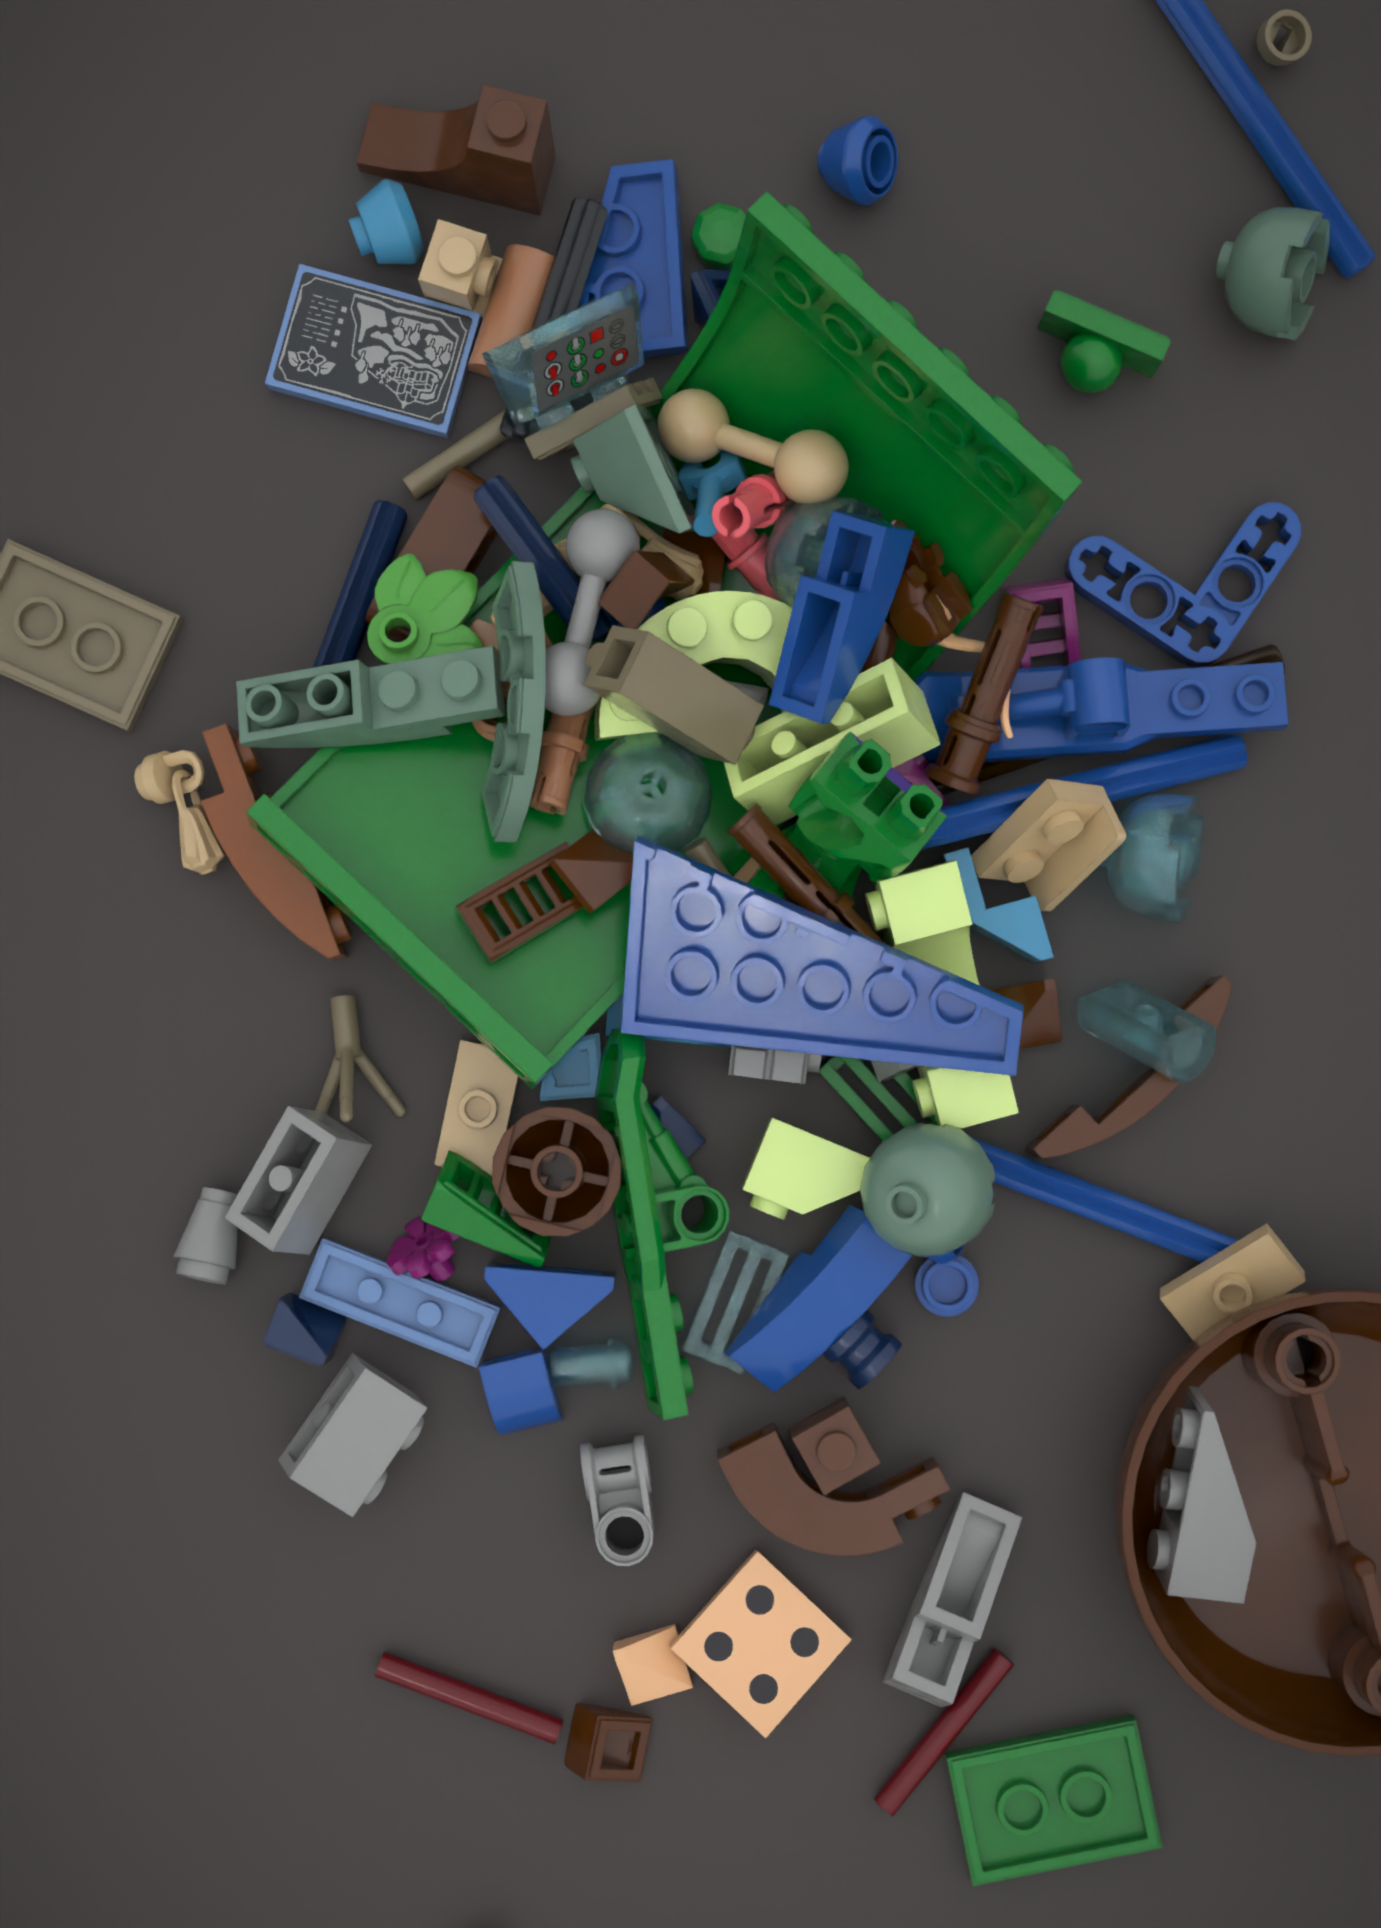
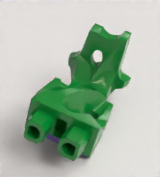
[747,731,948,909]

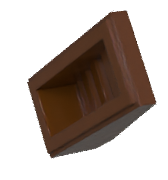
[456,841,584,965]

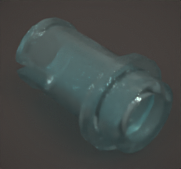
[551,1337,632,1389]

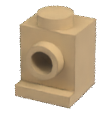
[418,219,503,319]

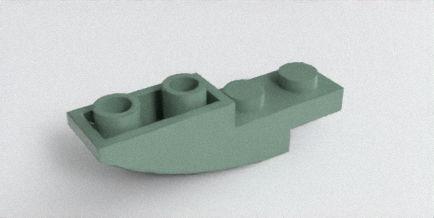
[236,645,506,748]

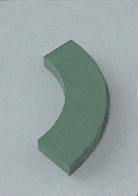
[481,561,546,842]

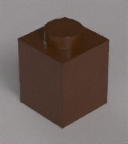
[789,1396,881,1495]

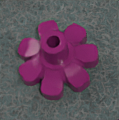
[386,1216,460,1282]

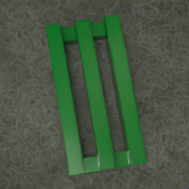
[819,1056,939,1141]

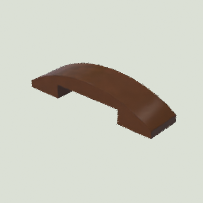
[1025,975,1233,1158]

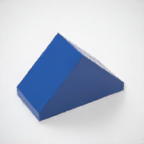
[484,1262,617,1350]

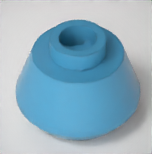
[348,178,425,265]

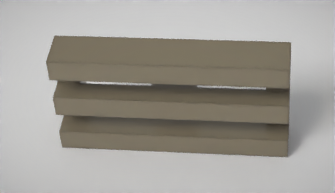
[524,377,663,460]

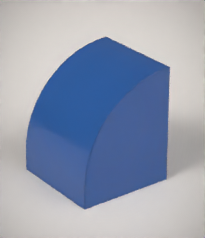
[479,1347,563,1435]

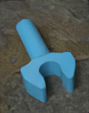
[678,450,748,537]

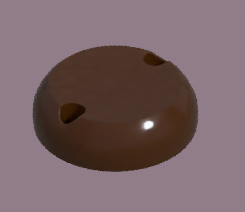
[1114,1288,1381,1756]

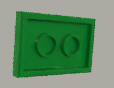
[945,1714,1162,1886]

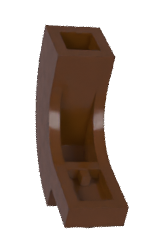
[717,1422,950,1556]

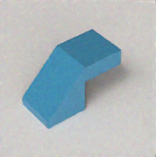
[938,847,1054,963]

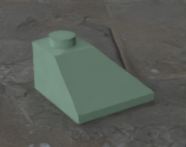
[571,404,695,534]

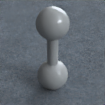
[545,509,640,716]

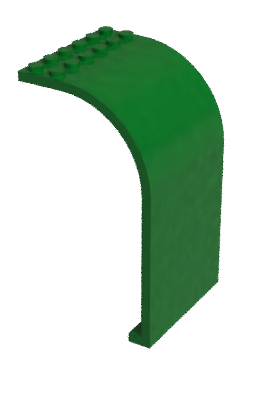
[246,191,1083,1090]

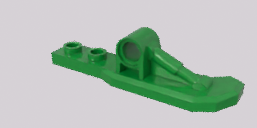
[595,1028,729,1420]

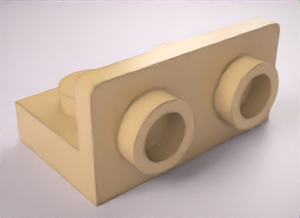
[971,778,1126,912]

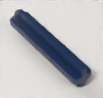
[474,475,611,645]
[314,500,407,667]

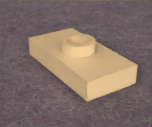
[434,1040,519,1176]
[1160,1223,1306,1340]

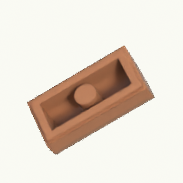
[467,244,554,385]

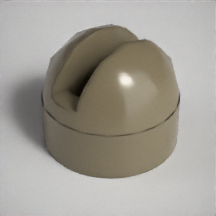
[1255,9,1312,67]

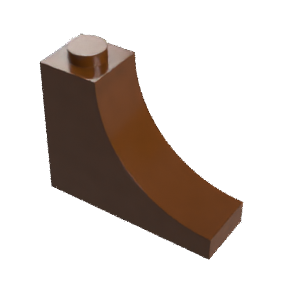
[356,84,556,216]

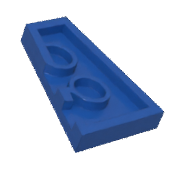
[571,159,689,358]

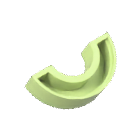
[594,591,793,741]
[865,860,1019,1129]

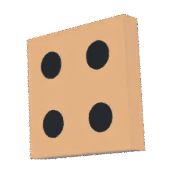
[669,1550,852,1738]

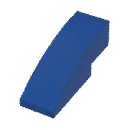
[769,511,915,724]
[724,1204,912,1393]

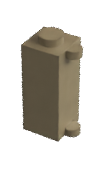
[584,625,764,765]

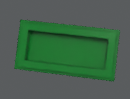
[1037,290,1171,394]

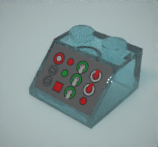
[482,283,644,429]

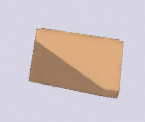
[613,1624,693,1706]

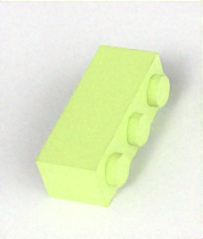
[724,657,941,825]

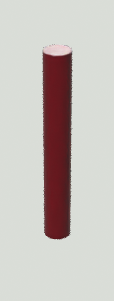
[874,1648,1015,1816]
[375,1652,564,1745]

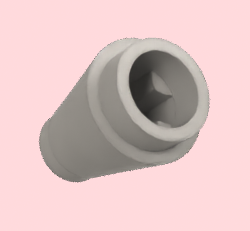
[173,1187,238,1285]

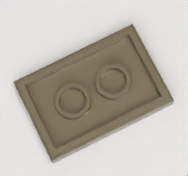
[0,539,184,733]

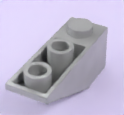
[1147,1386,1256,1604]

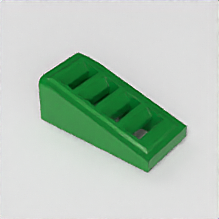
[421,1150,552,1268]

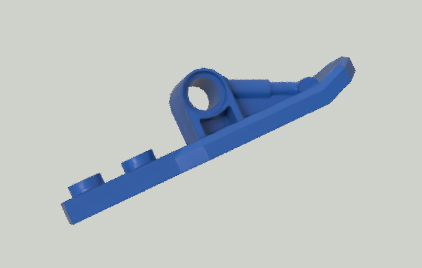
[914,657,1289,763]

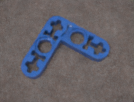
[1065,502,1301,667]

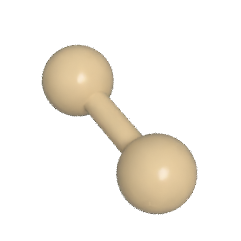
[657,388,849,505]

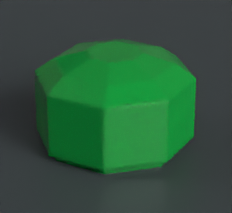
[691,203,746,269]

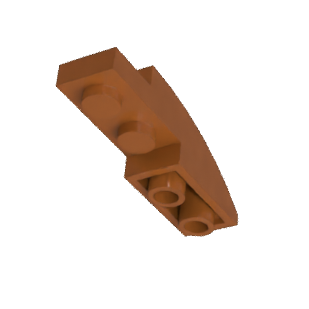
[200,723,353,961]

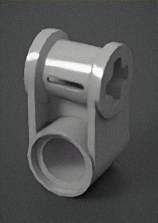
[580,1434,655,1566]

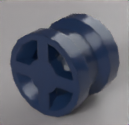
[822,1310,902,1390]

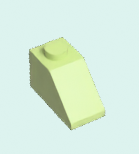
[742,1117,870,1220]

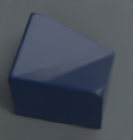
[263,1293,347,1367]

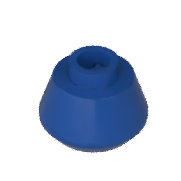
[817,116,898,206]

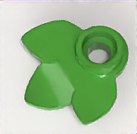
[367,553,483,665]

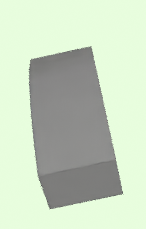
[883,1492,1023,1708]

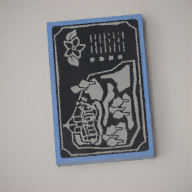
[265,264,482,439]

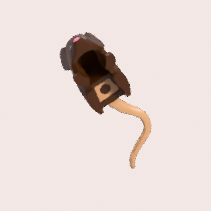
[888,519,1013,739]

